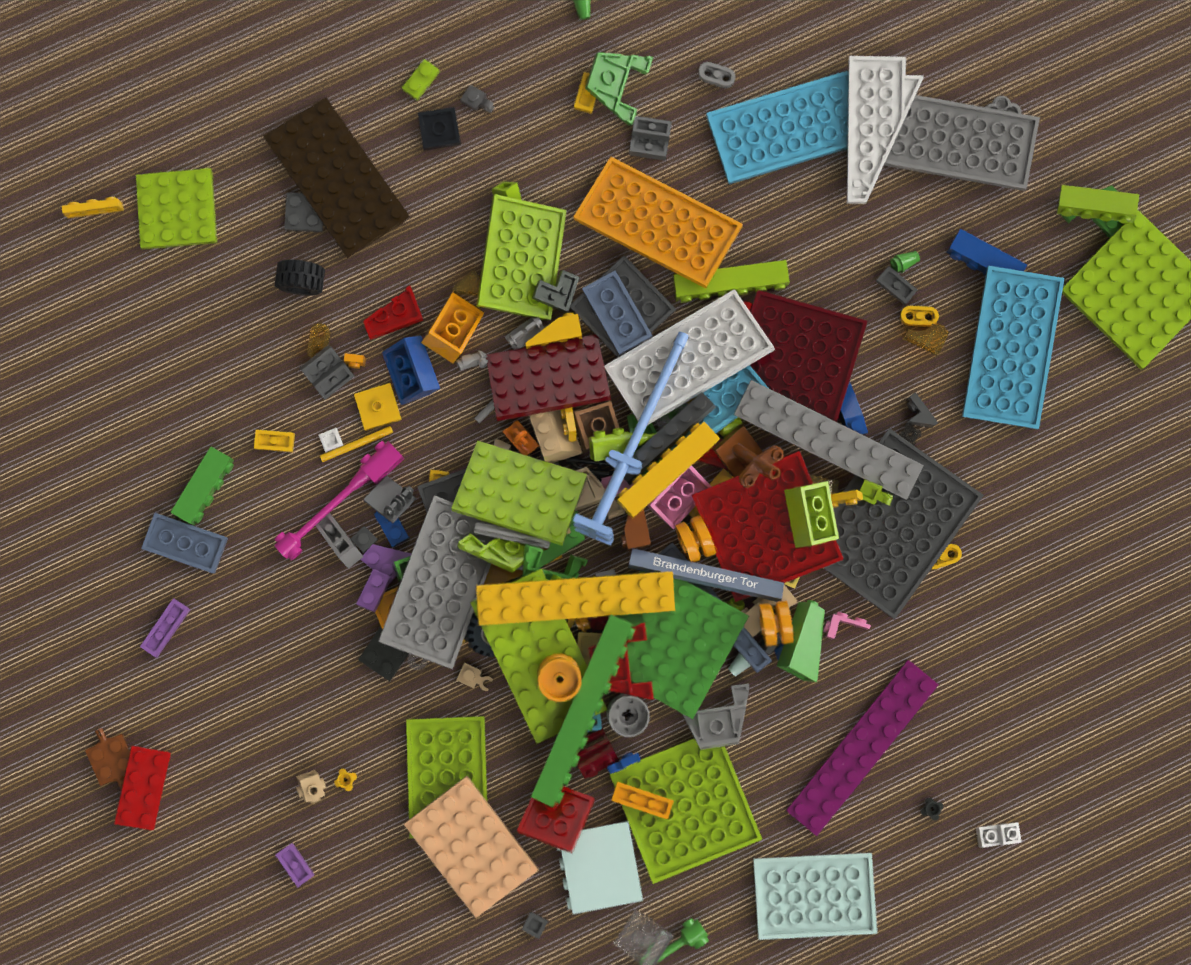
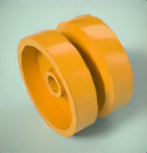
[675,515,716,562]
[759,600,794,647]
[538,653,581,702]

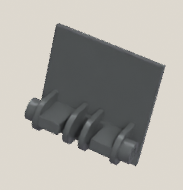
[363,476,416,523]

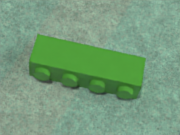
[171,447,234,526]

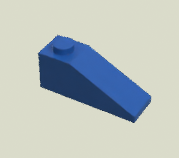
[839,382,868,436]

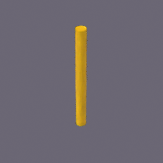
[320,426,393,462]

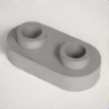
[699,62,735,88]

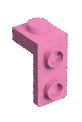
[823,612,871,639]

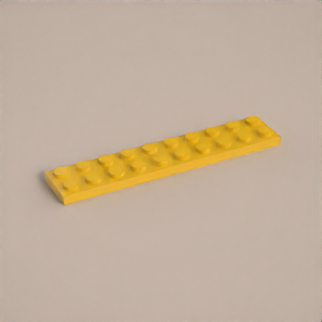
[476,571,675,625]

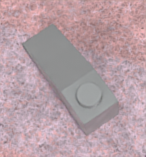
[315,513,364,569]

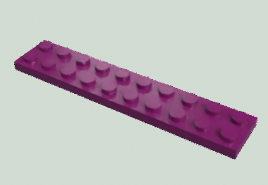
[786,660,939,836]

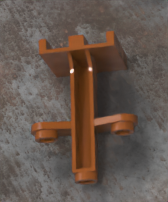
[713,424,784,488]

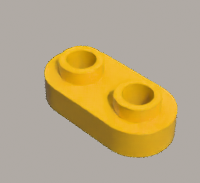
[900,306,939,327]
[931,544,962,570]

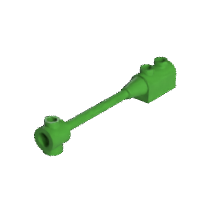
[641,918,709,965]

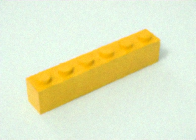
[617,421,720,519]

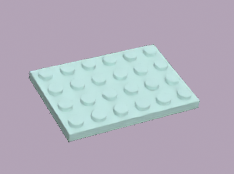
[753,853,877,940]

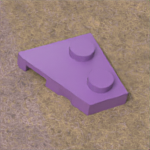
[361,544,411,584]

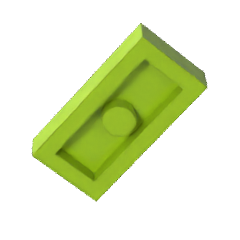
[402,59,440,101]

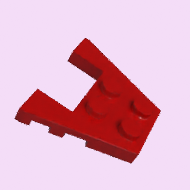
[589,623,654,700]

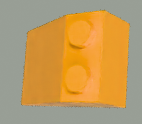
[421,292,484,363]

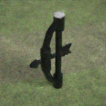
[566,457,615,482]

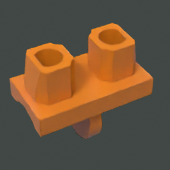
[503,420,539,456]

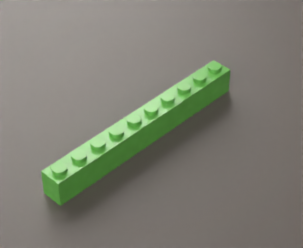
[531,615,635,807]

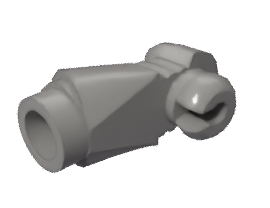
[456,350,488,371]

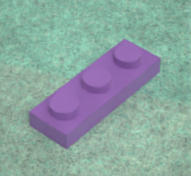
[140,598,191,658]

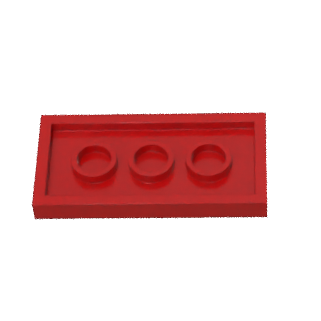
[114,745,171,830]

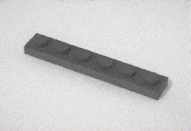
[624,393,716,485]

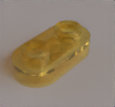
[307,323,331,358]

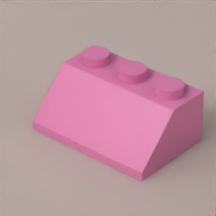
[647,466,712,529]

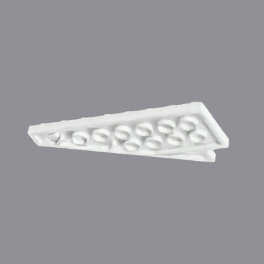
[847,56,923,204]

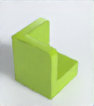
[492,181,522,200]

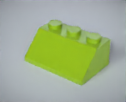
[784,481,839,548]

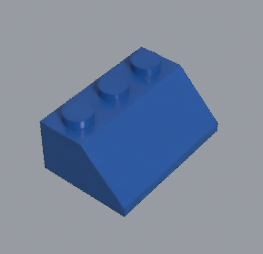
[382,336,440,405]

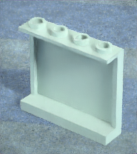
[557,821,643,914]

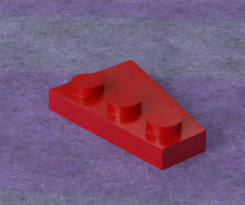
[363,285,424,340]

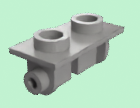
[505,318,545,349]

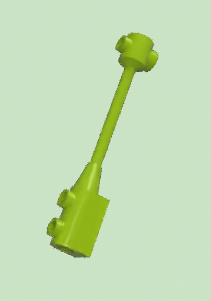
[589,417,742,461]

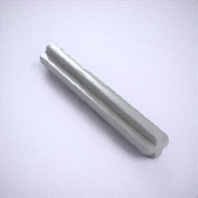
[474,522,550,548]

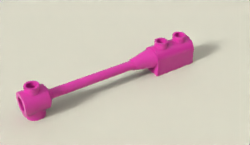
[274,441,404,561]

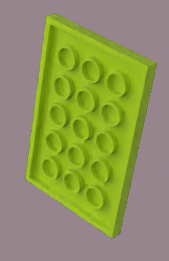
[476,194,567,321]
[451,441,587,546]
[406,716,488,838]

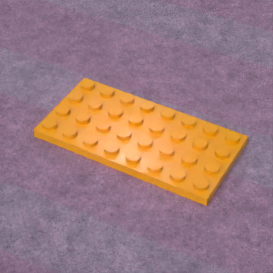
[573,157,743,288]

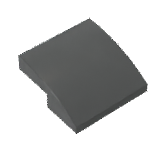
[629,116,672,161]
[300,345,355,400]

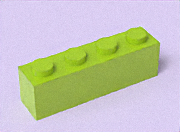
[1057,185,1139,224]

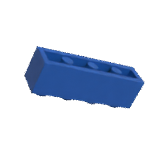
[946,229,1027,277]

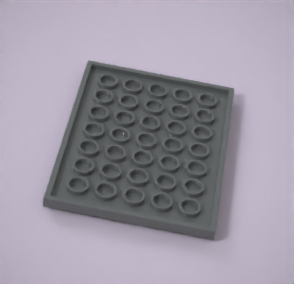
[823,428,984,620]

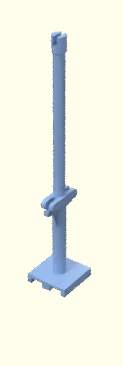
[573,332,689,546]

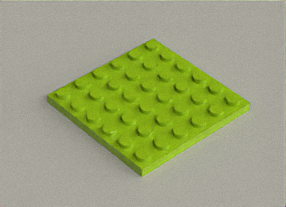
[1062,210,1191,370]
[609,738,762,884]

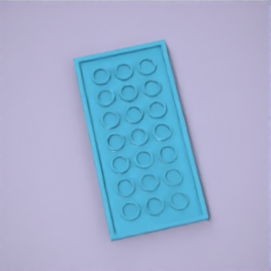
[706,71,848,184]
[962,266,1064,429]

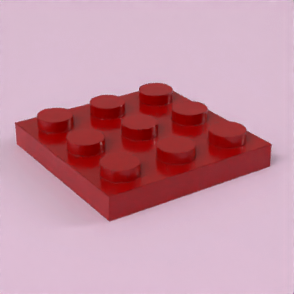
[517,787,595,854]

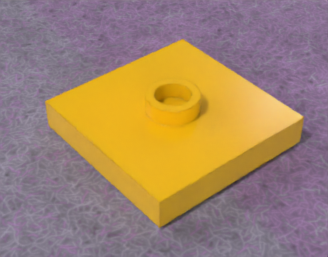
[354,383,402,431]

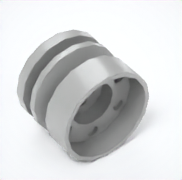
[606,693,650,737]

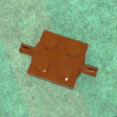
[85,728,130,789]

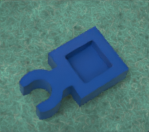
[607,752,641,774]

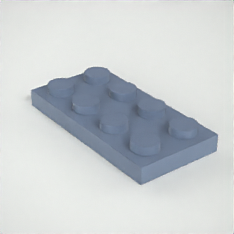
[582,271,652,355]
[141,513,228,574]

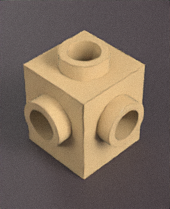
[296,770,326,803]

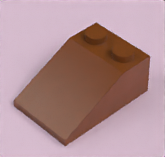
[621,509,651,552]

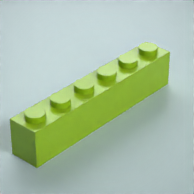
[673,260,790,303]

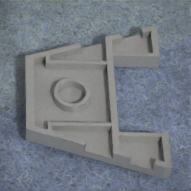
[682,683,749,750]

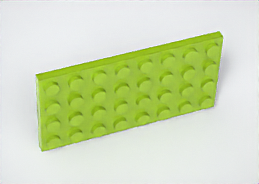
[470,568,607,744]

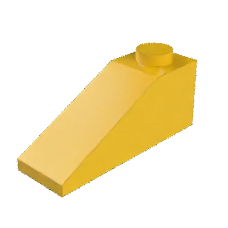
[525,312,583,349]

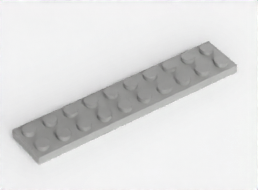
[734,380,924,500]

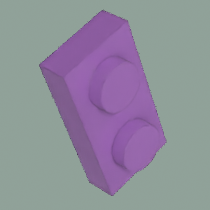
[356,569,392,613]
[276,843,315,887]

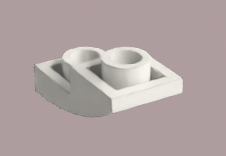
[976,822,1021,848]

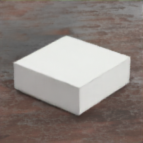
[319,428,343,453]

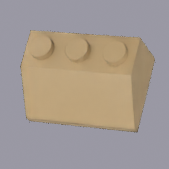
[529,410,582,464]

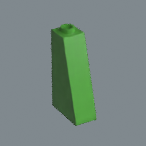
[777,600,825,682]

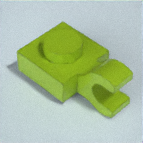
[860,480,893,505]

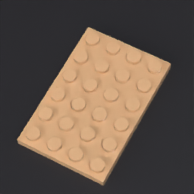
[404,776,539,918]

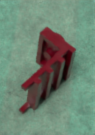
[577,720,619,779]

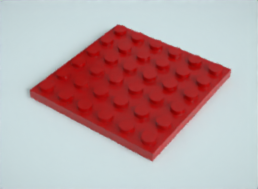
[692,451,844,602]

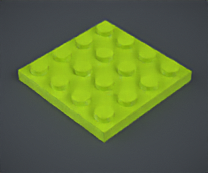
[136,168,217,250]

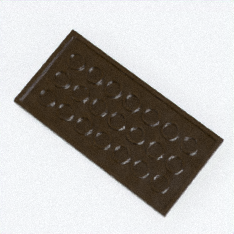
[263,97,410,258]

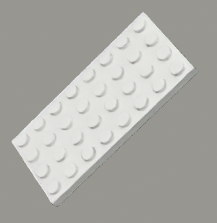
[604,289,775,425]

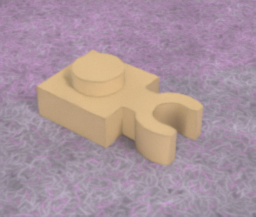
[456,663,493,691]

